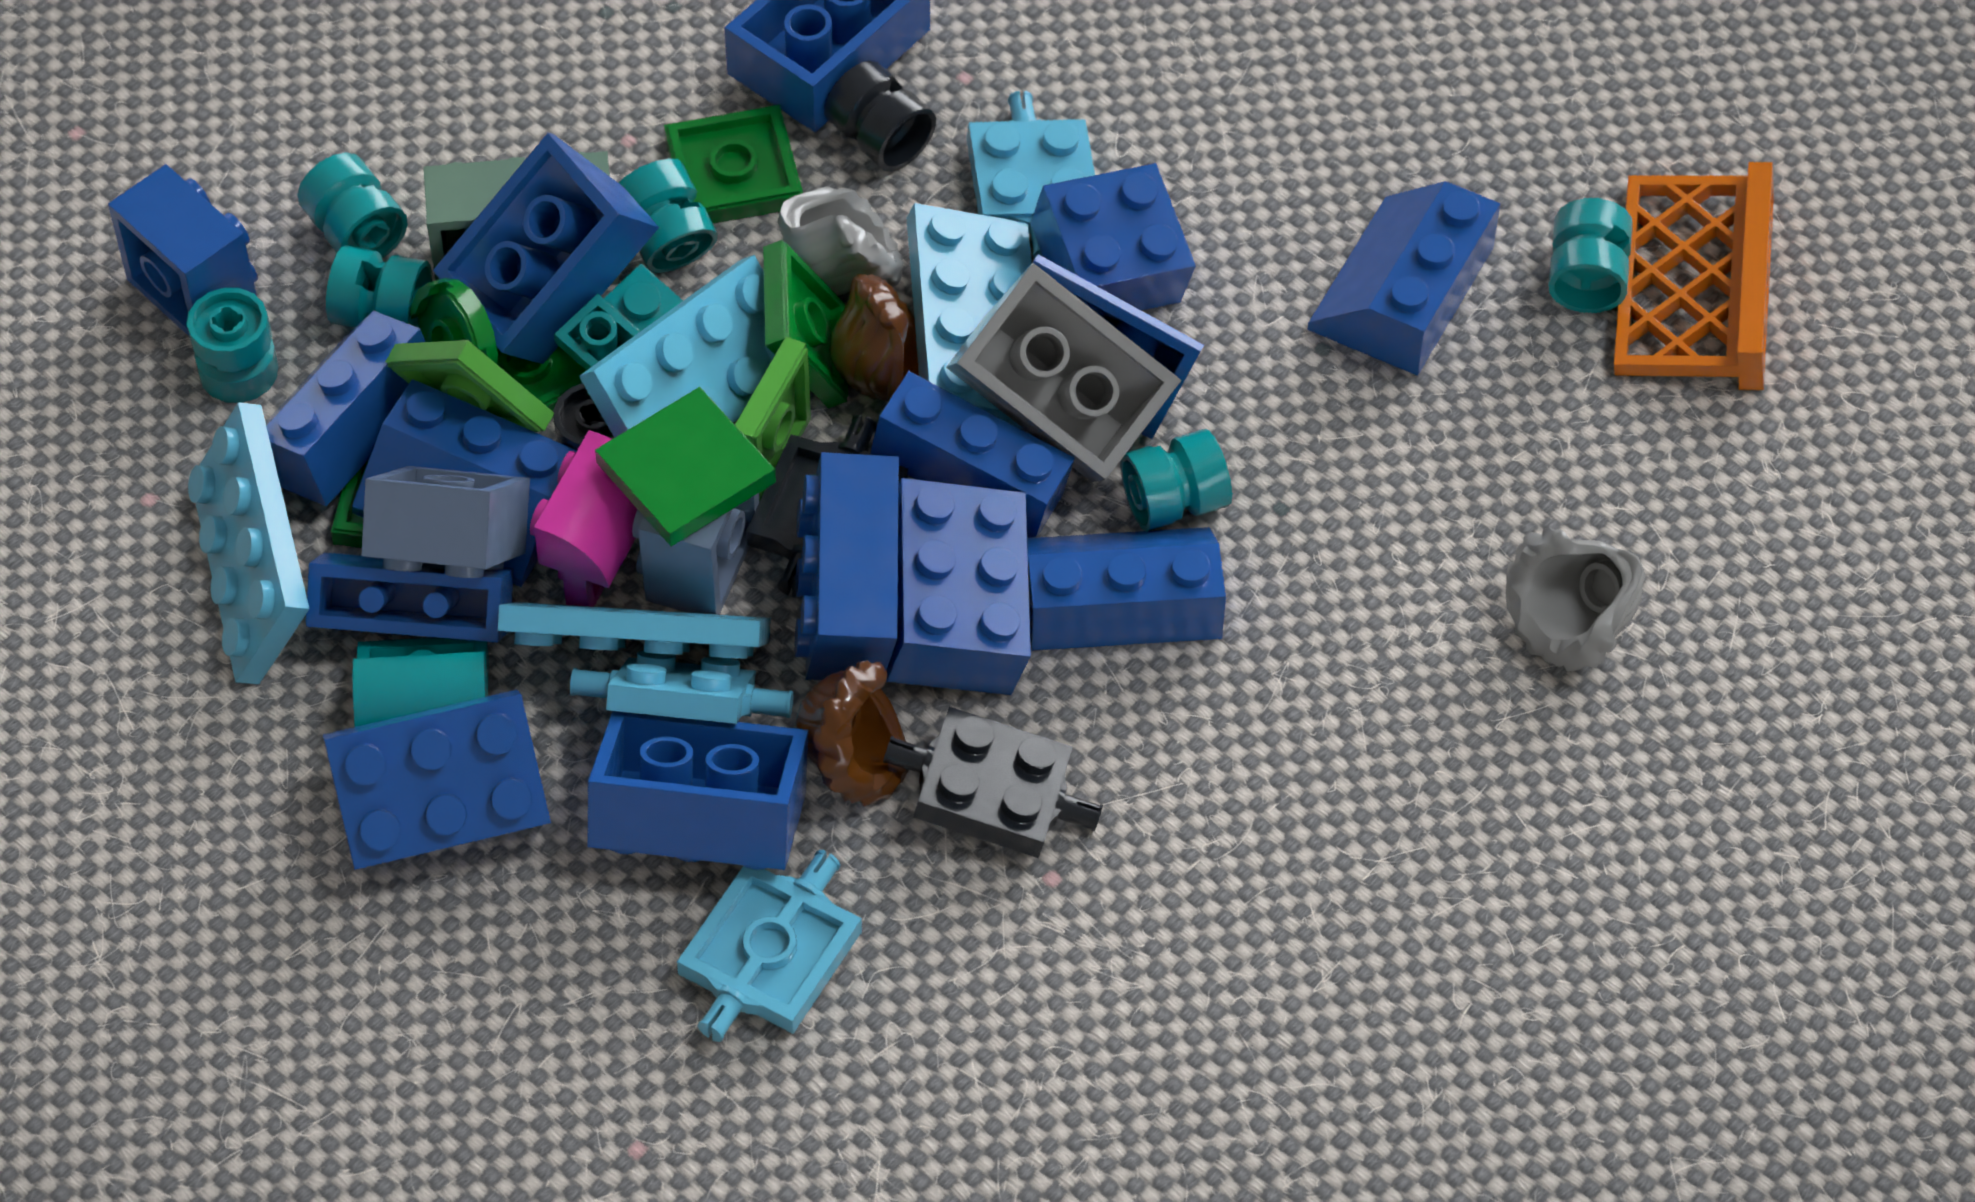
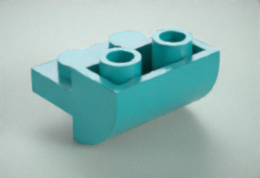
[554,264,683,371]
[353,637,489,727]

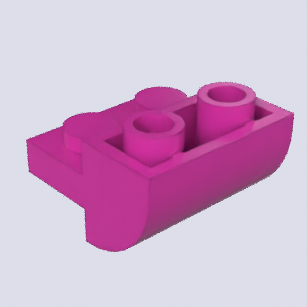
[530,430,637,607]

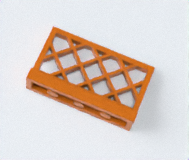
[1614,162,1774,390]

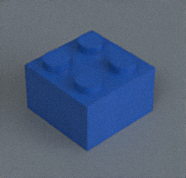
[1030,163,1196,310]
[108,164,258,336]

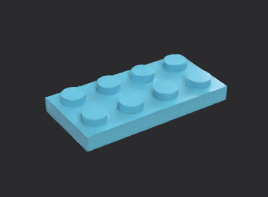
[907,203,1032,429]
[579,255,775,437]
[188,402,310,684]
[498,602,771,659]

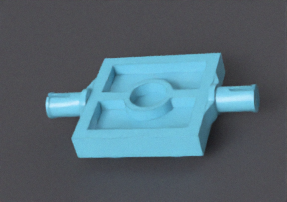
[966,91,1095,260]
[570,651,793,724]
[677,850,862,1042]

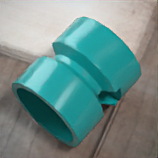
[297,152,408,259]
[618,158,718,273]
[1548,198,1633,313]
[326,245,432,328]
[187,288,279,403]
[1120,429,1232,532]

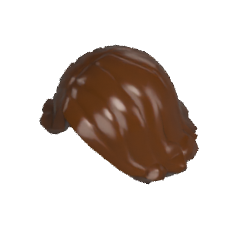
[829,274,919,402]
[795,660,909,807]

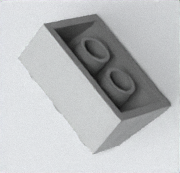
[946,263,1181,482]

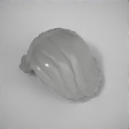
[777,186,904,296]
[1505,527,1646,672]

